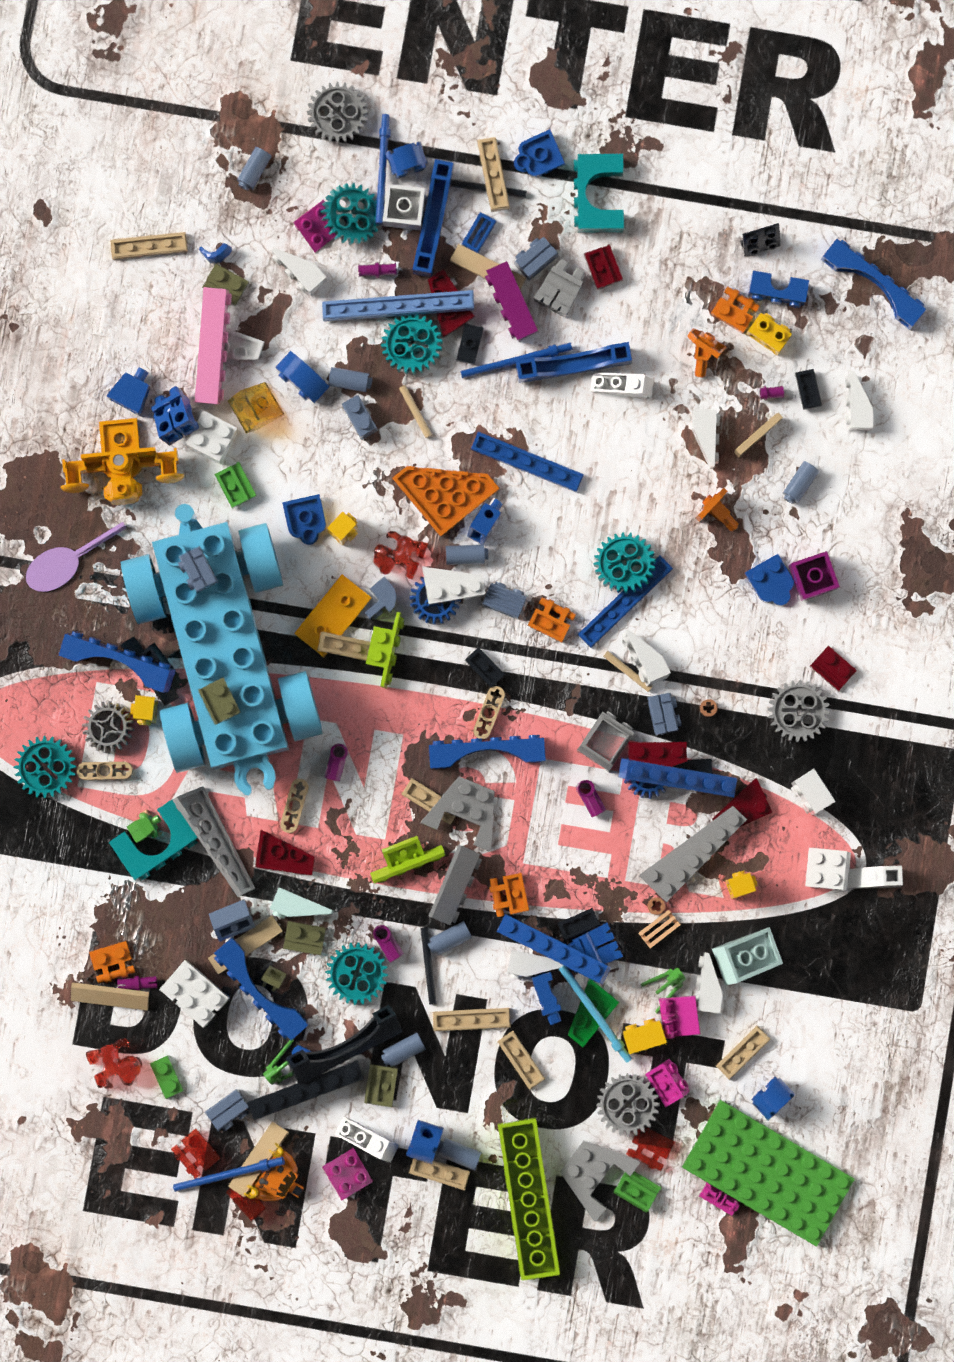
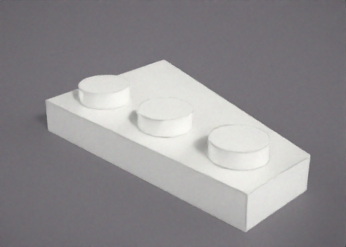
[224,328,265,360]
[422,567,486,605]

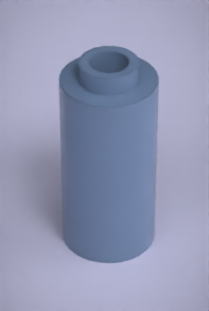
[237,147,272,191]
[328,367,372,392]
[783,461,819,504]
[446,544,488,565]
[428,921,472,956]
[381,1033,426,1068]
[437,1138,482,1170]

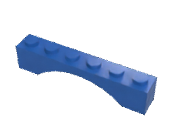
[412,159,454,278]
[821,239,926,330]
[516,342,632,383]
[58,631,176,693]
[429,735,546,769]
[618,758,737,797]
[497,914,611,985]
[214,937,309,1040]

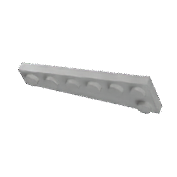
[172,786,255,897]
[639,806,747,902]

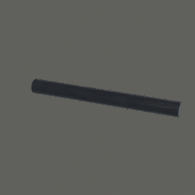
[451,179,527,198]
[420,927,437,1005]

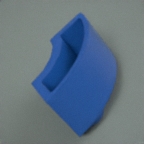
[275,351,330,403]

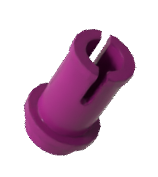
[760,386,784,401]

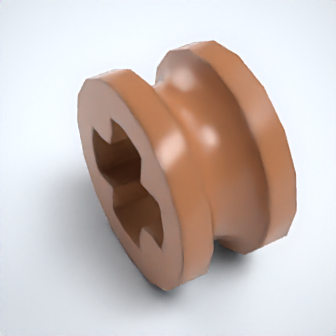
[700,699,717,717]
[647,897,665,915]

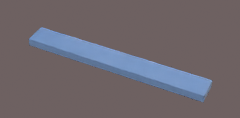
[322,290,475,322]

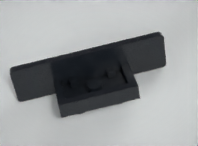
[120,637,179,706]

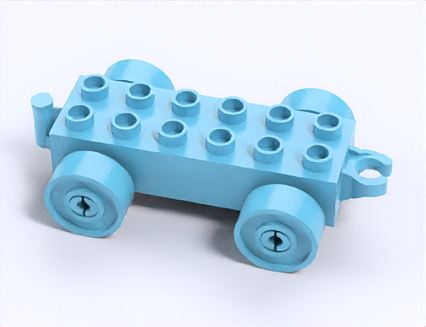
[121,504,323,796]

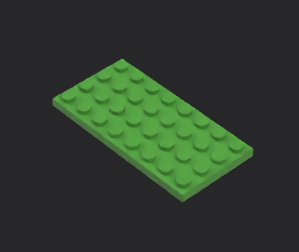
[681,1100,855,1247]

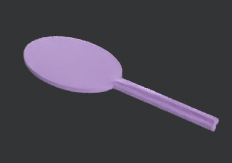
[26,522,126,592]

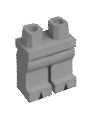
[534,259,585,318]

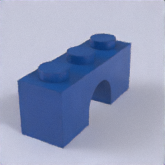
[748,270,809,308]

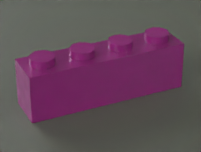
[485,261,539,341]

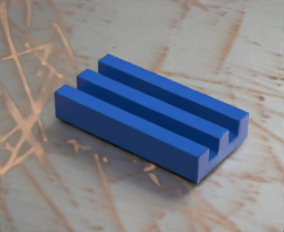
[461,212,497,253]

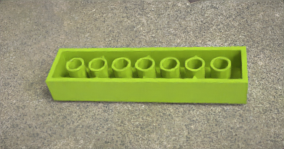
[498,1118,560,1281]

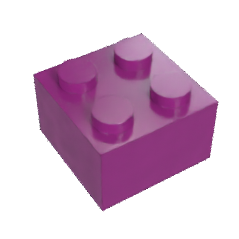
[789,551,840,602]

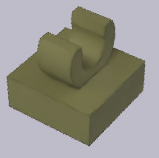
[262,966,287,992]

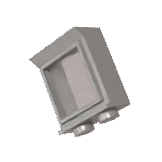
[577,711,634,772]

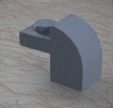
[365,576,397,620]

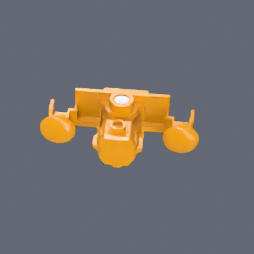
[60,418,184,505]

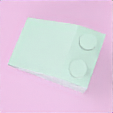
[270,888,334,919]
[712,927,783,985]

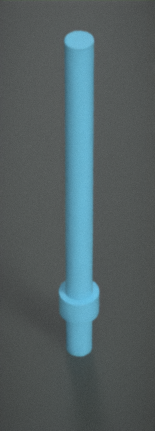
[559,965,632,1063]

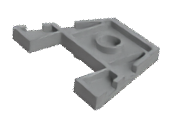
[420,776,495,851]
[560,1140,641,1222]

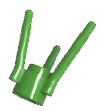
[641,968,686,1013]
[263,1039,294,1085]

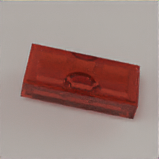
[226,1188,267,1221]

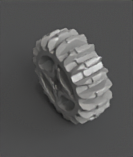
[82,701,134,753]

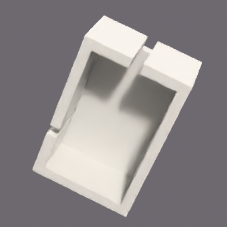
[159,960,230,1028]

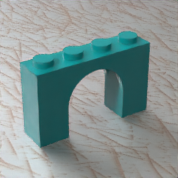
[574,154,624,233]
[109,800,198,882]

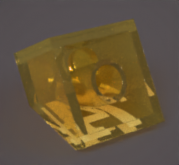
[228,382,284,434]

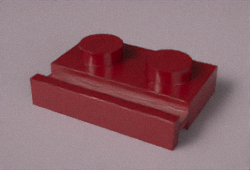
[584,244,623,290]
[809,645,857,691]

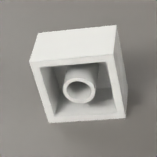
[383,184,425,230]
[186,410,239,465]
[791,769,835,815]
[805,848,851,891]

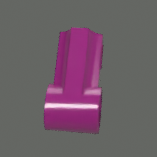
[324,743,348,782]
[576,780,606,818]
[373,925,404,962]

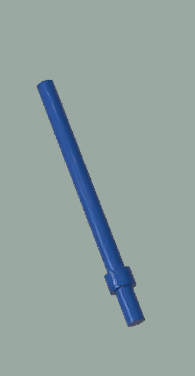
[375,114,391,225]
[460,342,572,378]
[173,1157,285,1192]

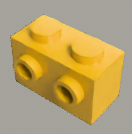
[746,313,792,356]
[327,511,358,546]
[130,695,159,726]
[725,870,758,899]
[622,1018,667,1054]

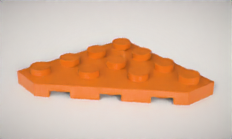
[392,466,500,537]

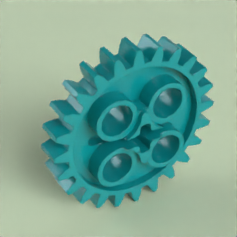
[321,183,380,245]
[381,315,443,375]
[593,532,656,594]
[13,736,77,798]
[325,942,388,1005]

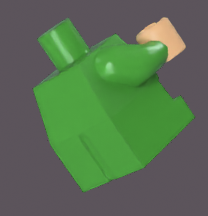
[126,809,162,843]

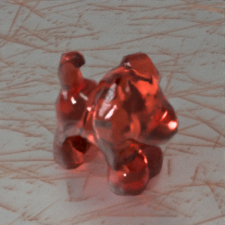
[373,531,429,580]
[86,1038,143,1088]

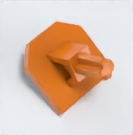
[687,328,726,378]
[695,488,738,531]

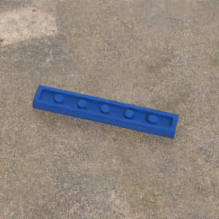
[471,432,584,493]
[578,555,673,648]

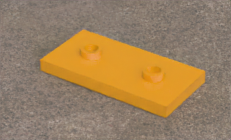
[294,574,372,657]

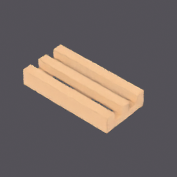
[638,910,680,948]

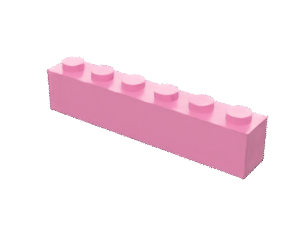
[195,287,232,404]

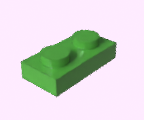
[150,1055,184,1099]

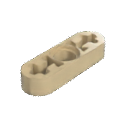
[473,686,505,740]
[76,762,133,780]
[280,778,309,833]

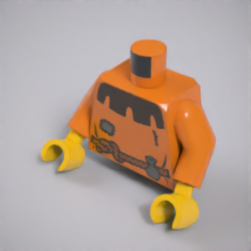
[244,1143,304,1201]

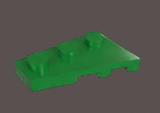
[568,979,619,1047]

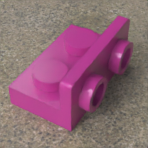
[645,1059,690,1107]

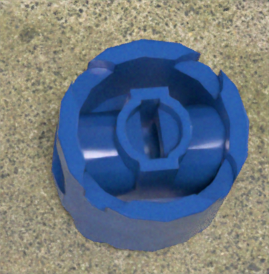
[385,141,428,179]
[751,1076,796,1121]
[406,1120,444,1165]

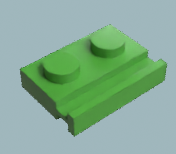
[215,462,256,509]
[613,1171,661,1213]

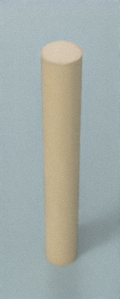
[399,385,432,438]
[603,651,653,692]

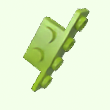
[366,612,405,689]
[370,836,445,883]

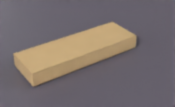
[735,412,783,458]
[317,632,370,661]
[401,778,456,825]
[716,1026,771,1080]
[497,1031,545,1090]
[409,1159,470,1190]

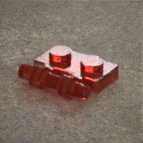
[626,1127,675,1172]
[171,1128,220,1179]

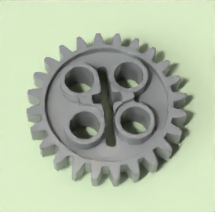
[307,81,368,144]
[767,680,830,742]
[596,1073,660,1137]

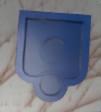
[514,129,565,177]
[282,494,326,545]
[744,554,794,606]

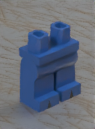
[151,386,199,446]
[568,923,623,973]
[531,971,562,1025]

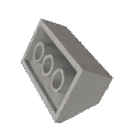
[429,844,482,925]

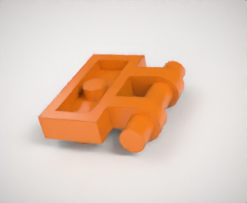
[711,286,760,334]
[528,597,576,643]
[489,873,529,917]
[89,941,135,983]

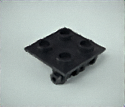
[740,223,781,257]

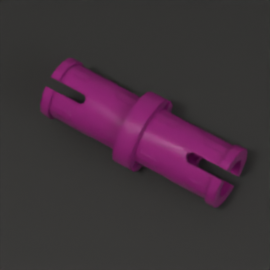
[358,262,397,278]
[117,976,158,991]

